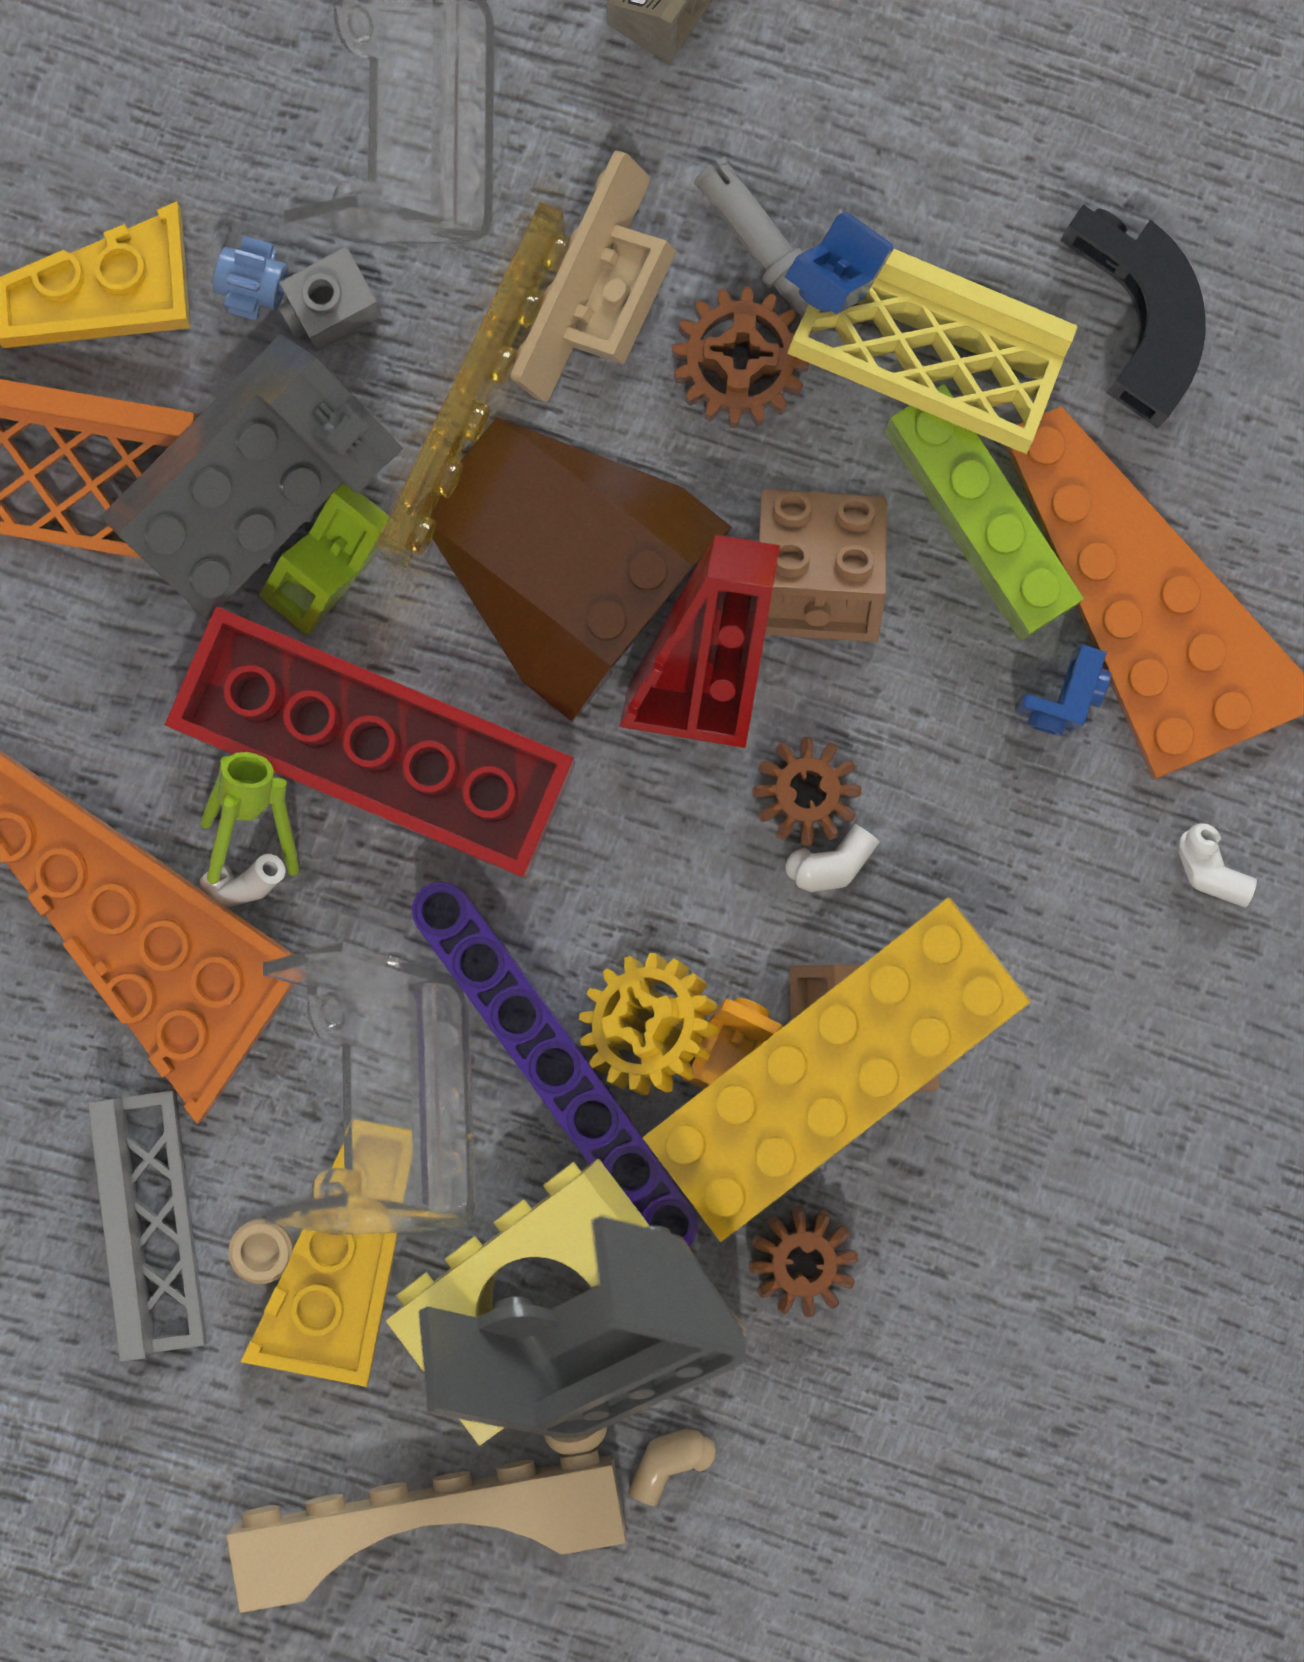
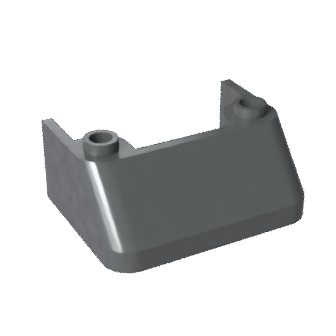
[419,1215,747,1438]

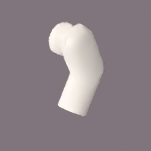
[1178,823,1257,908]

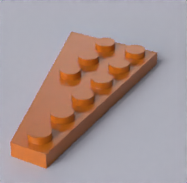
[1005,406,1304,780]
[0,750,308,1124]

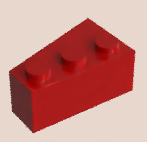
[619,535,780,748]

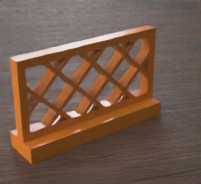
[0,379,202,559]

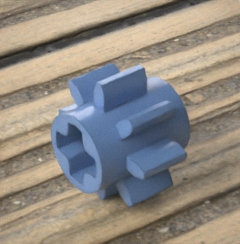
[213,236,288,321]

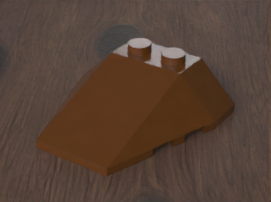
[417,417,732,723]

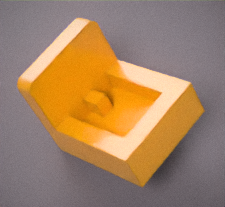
[682,998,783,1089]

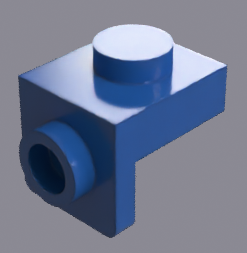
[785,212,893,315]
[1015,644,1111,736]

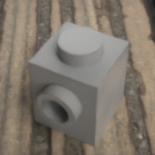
[278,246,383,351]

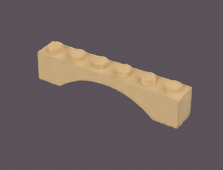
[226,1448,626,1613]

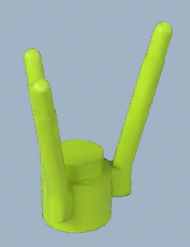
[200,752,300,885]

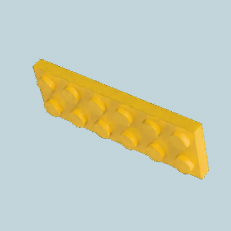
[643,898,1032,1242]

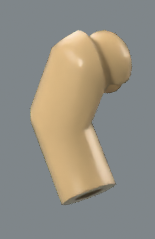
[627,1429,716,1506]

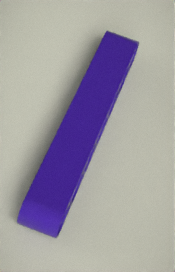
[412,882,698,1247]

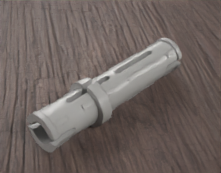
[694,157,824,321]

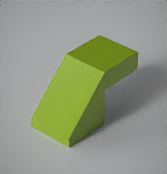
[259,484,395,636]

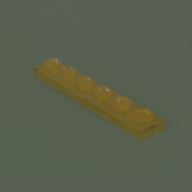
[376,202,570,567]

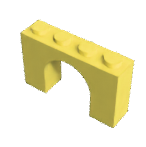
[385,1158,650,1446]

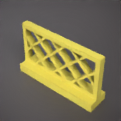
[787,248,1078,454]

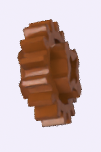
[672,287,809,428]

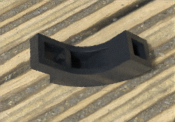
[1060,205,1206,428]

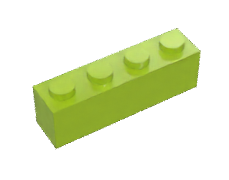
[884,384,1084,642]

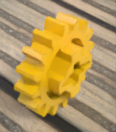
[579,953,719,1096]

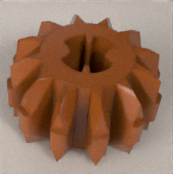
[752,737,861,846]
[748,1206,859,1318]

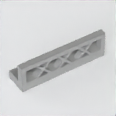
[88,1090,207,1362]

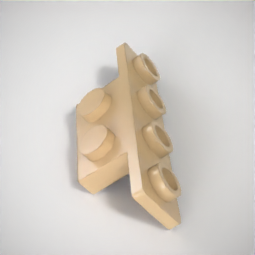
[510,150,677,402]

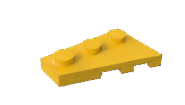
[0,201,191,348]

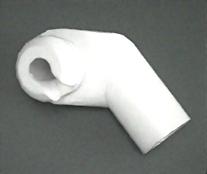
[785,824,880,892]
[199,854,285,908]

